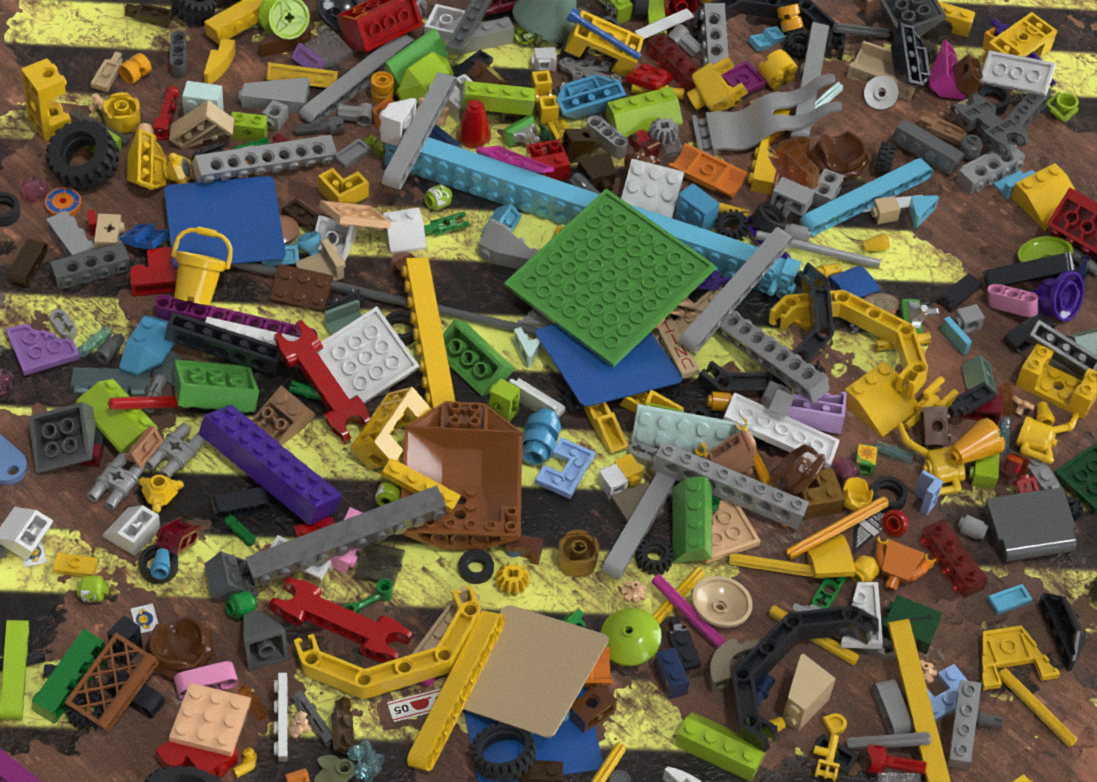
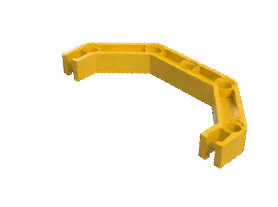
[769,290,928,398]
[294,586,481,699]

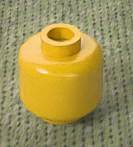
[850,555,879,584]

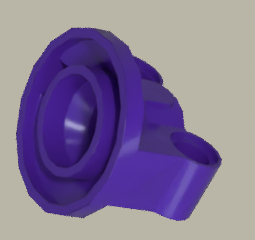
[1029,271,1085,321]

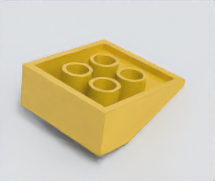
[1011,163,1075,231]
[844,361,918,438]

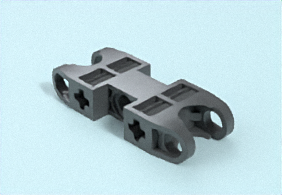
[950,94,1029,157]

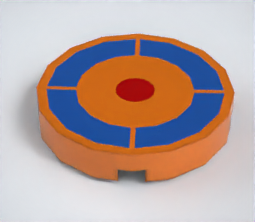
[44,187,82,216]

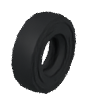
[458,549,494,584]

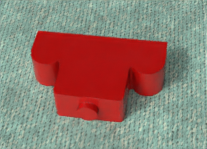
[130,247,178,297]
[155,732,241,777]

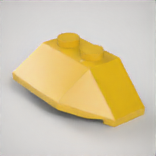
[127,128,167,190]

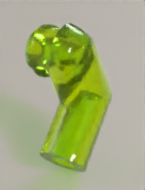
[364,134,385,157]

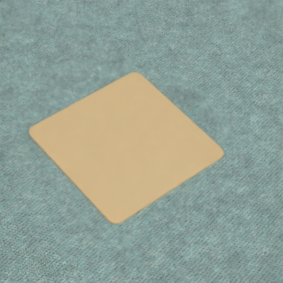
[463,605,608,738]

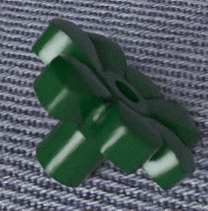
[537,123,554,142]

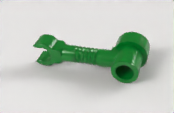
[343,579,394,613]

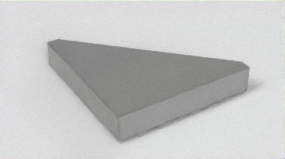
[517,309,552,328]

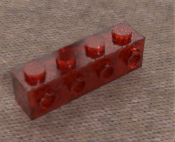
[646,32,701,92]
[920,519,988,598]

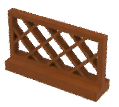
[65,633,159,733]

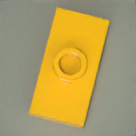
[53,552,98,577]

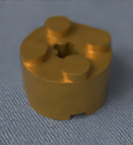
[557,530,599,577]

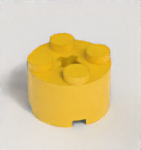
[758,49,798,91]
[103,92,141,133]

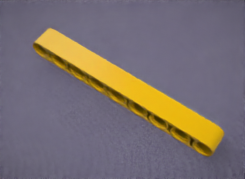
[407,611,505,771]
[888,619,951,782]

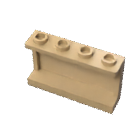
[847,41,918,101]

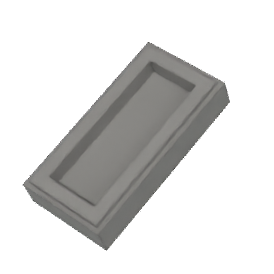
[334,138,371,169]

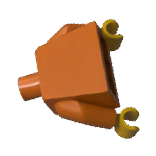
[875,537,936,591]

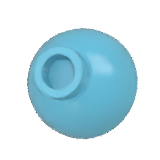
[296,231,321,255]

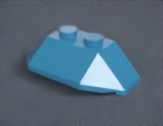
[556,75,626,120]
[119,316,176,376]

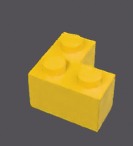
[318,168,369,204]

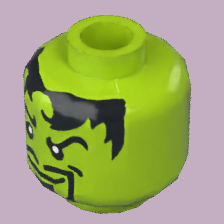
[514,25,538,47]

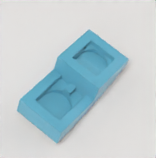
[748,26,786,52]

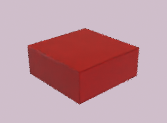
[87,209,97,236]

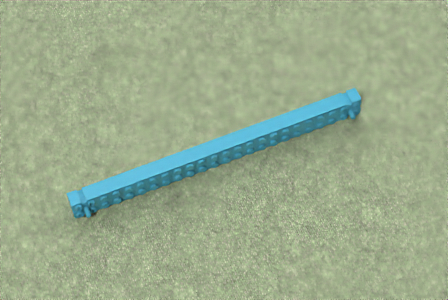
[385,137,802,298]

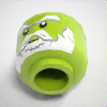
[424,184,452,211]
[375,480,402,506]
[77,575,109,603]

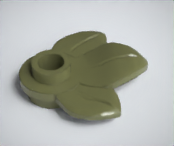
[314,755,355,782]

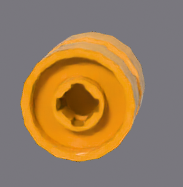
[777,3,804,32]
[118,53,152,85]
[371,71,394,104]

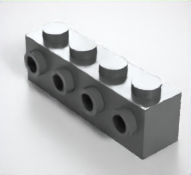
[891,120,965,175]

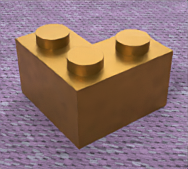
[799,468,845,519]

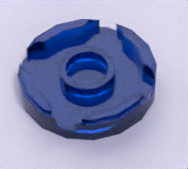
[1078,255,1090,291]

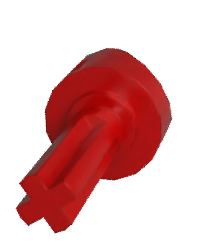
[866,744,927,775]

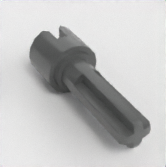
[294,115,345,136]

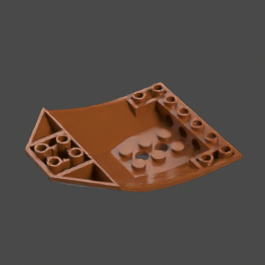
[401,401,523,550]

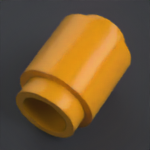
[706,392,733,412]

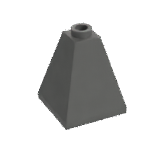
[244,610,289,672]

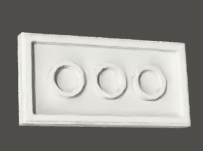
[982,50,1056,96]

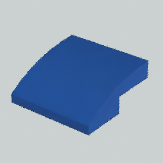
[119,223,170,249]
[829,265,881,299]

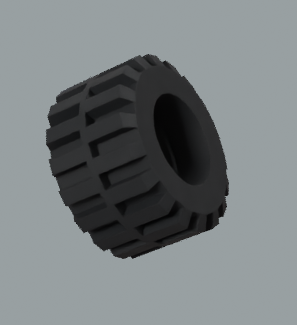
[171,0,218,26]

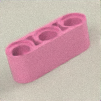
[987,284,1038,317]
[174,661,238,699]

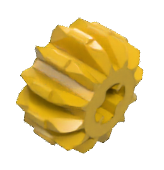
[495,561,530,596]

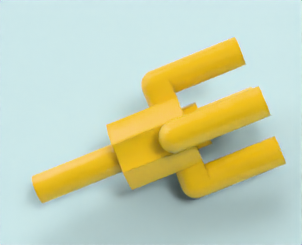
[904,376,959,430]

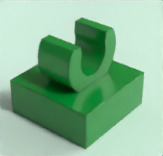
[561,608,586,627]

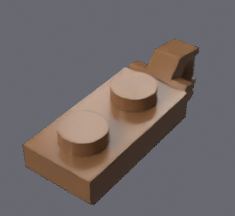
[918,115,968,146]

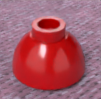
[882,510,909,537]

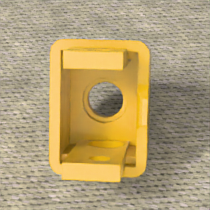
[687,57,748,112]

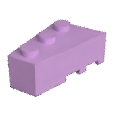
[786,392,847,434]

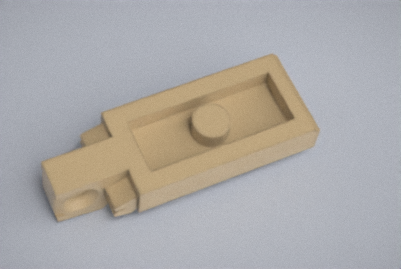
[91,51,123,92]

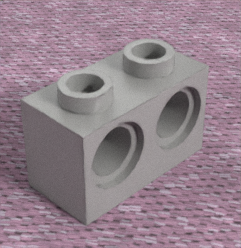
[810,168,844,207]

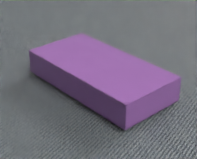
[291,43,326,69]

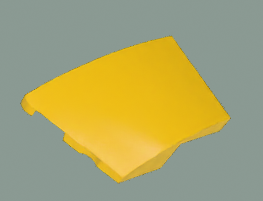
[806,534,856,578]

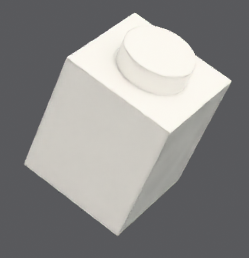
[598,464,628,500]

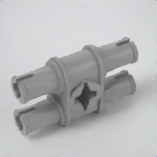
[146,423,206,478]
[87,452,147,511]

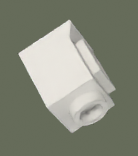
[531,47,557,72]

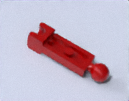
[153,86,179,140]

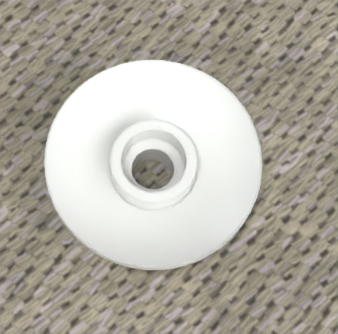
[864,76,899,110]

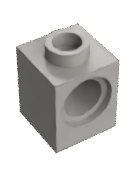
[262,100,289,131]
[953,304,985,334]

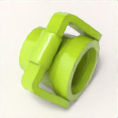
[1046,92,1079,122]

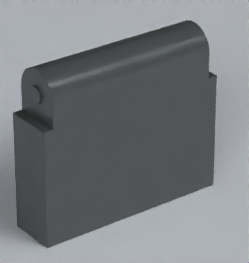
[984,487,1077,562]

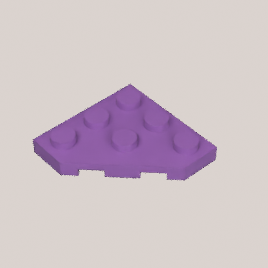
[6,324,80,376]

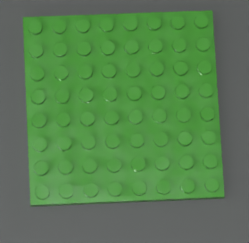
[504,189,716,368]

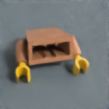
[695,417,756,476]

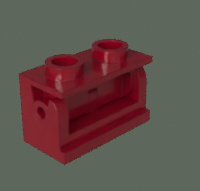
[156,517,201,555]

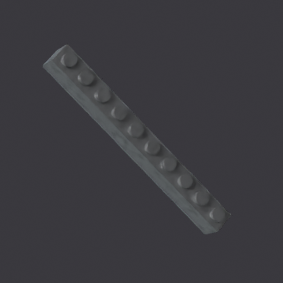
[245,485,447,586]

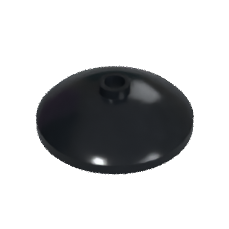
[316,0,359,33]

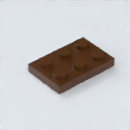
[269,264,334,312]

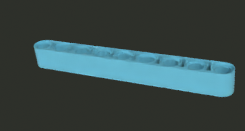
[800,158,933,236]

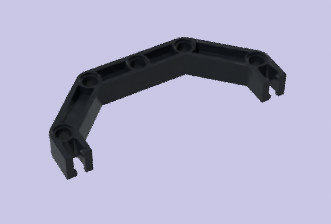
[692,0,846,60]
[697,262,834,397]
[732,605,879,753]

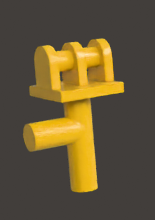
[813,734,840,782]

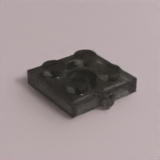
[355,542,405,587]

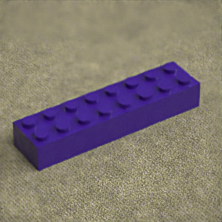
[198,405,342,525]

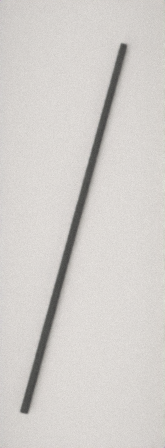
[230,262,675,366]

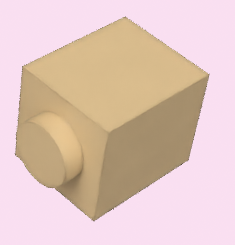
[871,196,901,224]

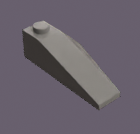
[478,218,538,269]

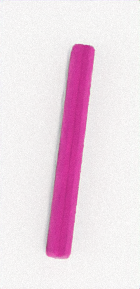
[651,574,726,649]

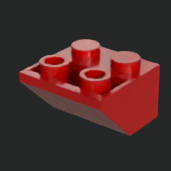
[526,139,571,181]

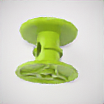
[258,0,310,39]

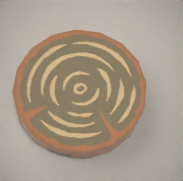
[863,293,899,315]

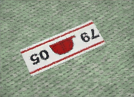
[387,688,442,722]

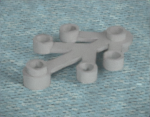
[559,55,622,84]

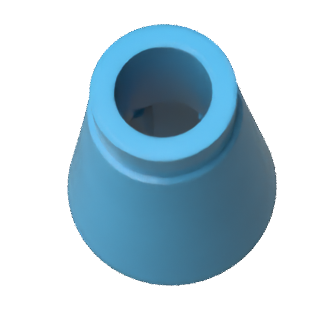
[150,548,170,579]

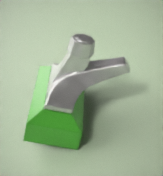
[502,115,540,147]
[900,299,939,334]

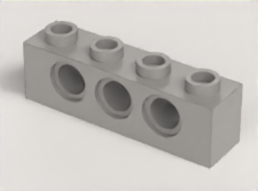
[700,3,728,66]
[956,144,1025,195]
[947,679,981,770]

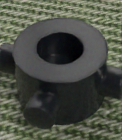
[42,664,57,679]

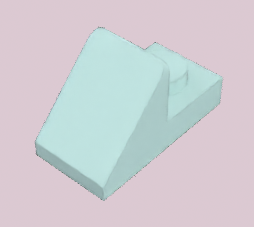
[513,327,542,369]

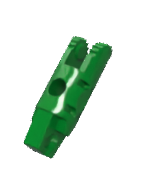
[424,211,470,236]

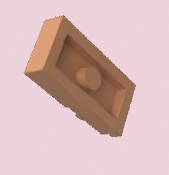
[124,426,163,468]

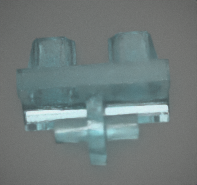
[348,739,385,782]

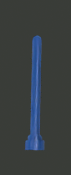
[566,8,641,59]

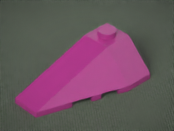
[928,39,966,100]
[476,146,554,173]

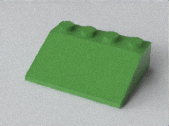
[174,359,259,413]

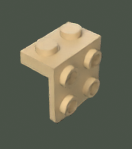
[296,238,346,281]

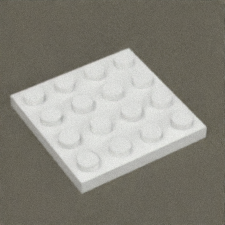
[318,306,420,404]

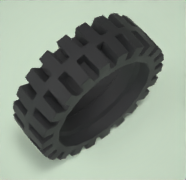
[471,722,536,782]

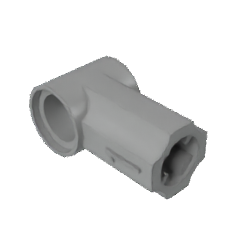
[667,23,702,58]
[338,103,374,127]

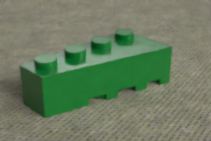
[32,629,107,724]

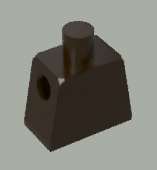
[561,129,602,164]
[577,152,616,191]

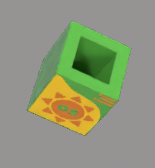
[853,444,878,477]

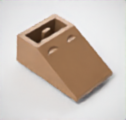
[251,386,316,445]

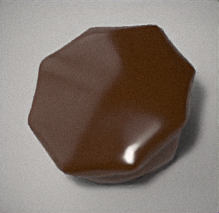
[809,131,869,179]
[770,444,826,496]
[146,617,214,680]

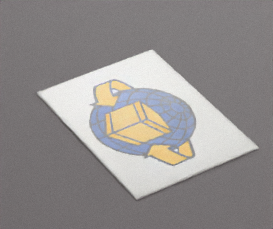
[22,542,47,567]
[131,603,158,633]

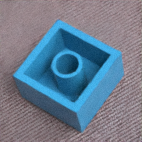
[674,183,720,231]

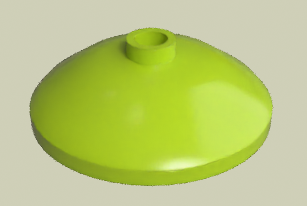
[1018,236,1073,262]
[600,608,662,667]

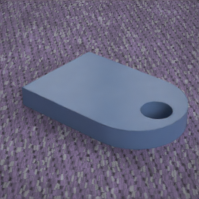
[0,434,27,485]

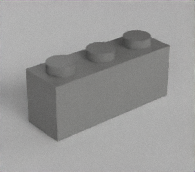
[464,17,514,54]
[46,211,95,257]

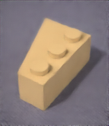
[169,100,234,149]

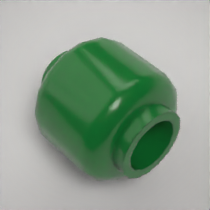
[225,590,257,620]

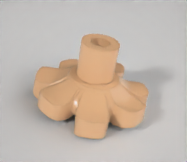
[89,93,104,113]
[1012,396,1035,415]
[621,580,647,603]
[920,660,937,684]
[288,711,311,738]

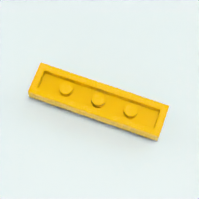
[267,62,338,88]
[381,458,461,513]

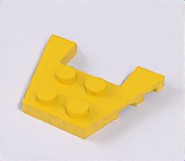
[982,625,1060,691]

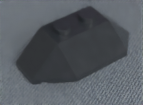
[891,23,931,87]
[1038,593,1087,672]

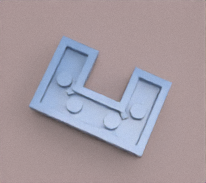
[535,438,596,499]
[904,664,968,722]

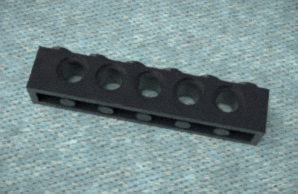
[165,312,281,376]

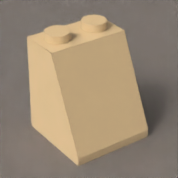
[782,654,836,731]

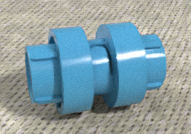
[522,408,561,465]

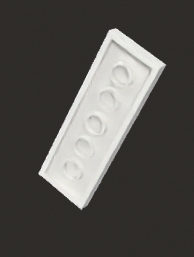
[723,392,840,469]

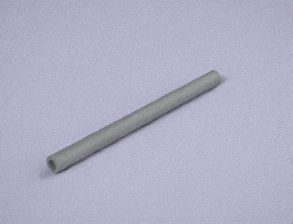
[755,230,881,268]

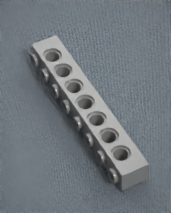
[192,135,337,183]
[715,310,830,403]
[651,441,809,530]

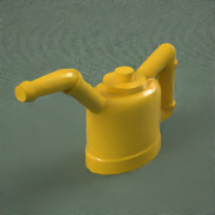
[1015,412,1079,464]
[897,422,965,497]

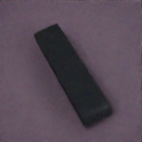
[983,252,1076,290]

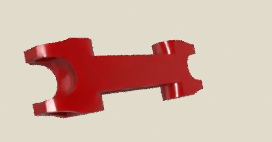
[274,320,370,444]
[269,577,412,663]

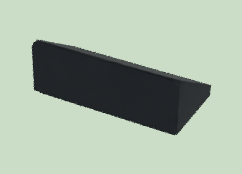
[812,733,860,774]

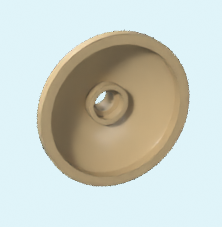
[692,576,753,628]

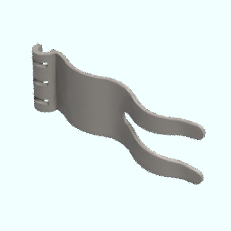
[692,74,842,157]

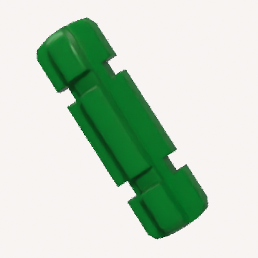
[224,515,256,547]

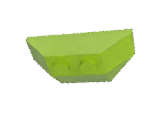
[396,52,454,104]

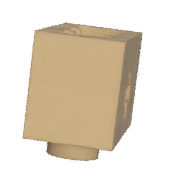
[94,214,125,250]

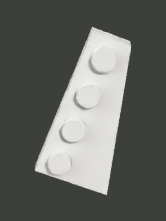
[841,582,883,649]
[274,673,288,762]

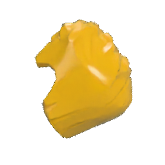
[842,477,873,511]

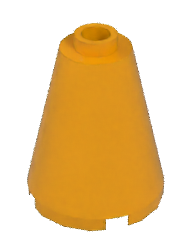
[949,418,1005,465]

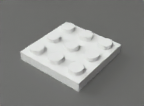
[621,159,684,218]

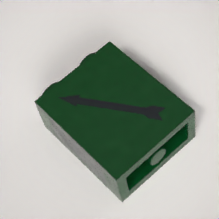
[881,595,943,655]

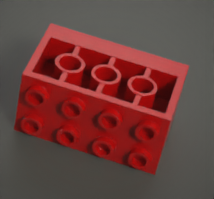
[336,0,423,52]
[1047,187,1097,258]

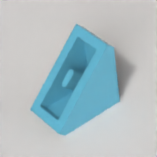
[908,195,939,229]

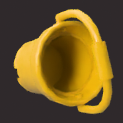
[171,226,232,305]

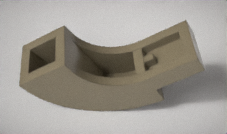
[708,638,759,693]

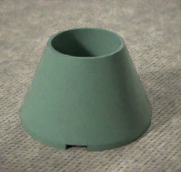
[512,0,577,43]

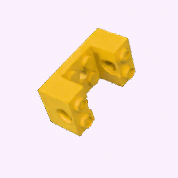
[564,10,644,78]
[983,12,1057,63]
[21,58,72,142]
[1015,343,1097,419]
[350,387,431,470]

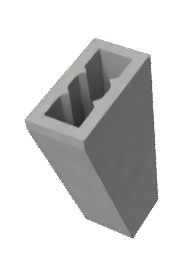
[238,78,310,115]

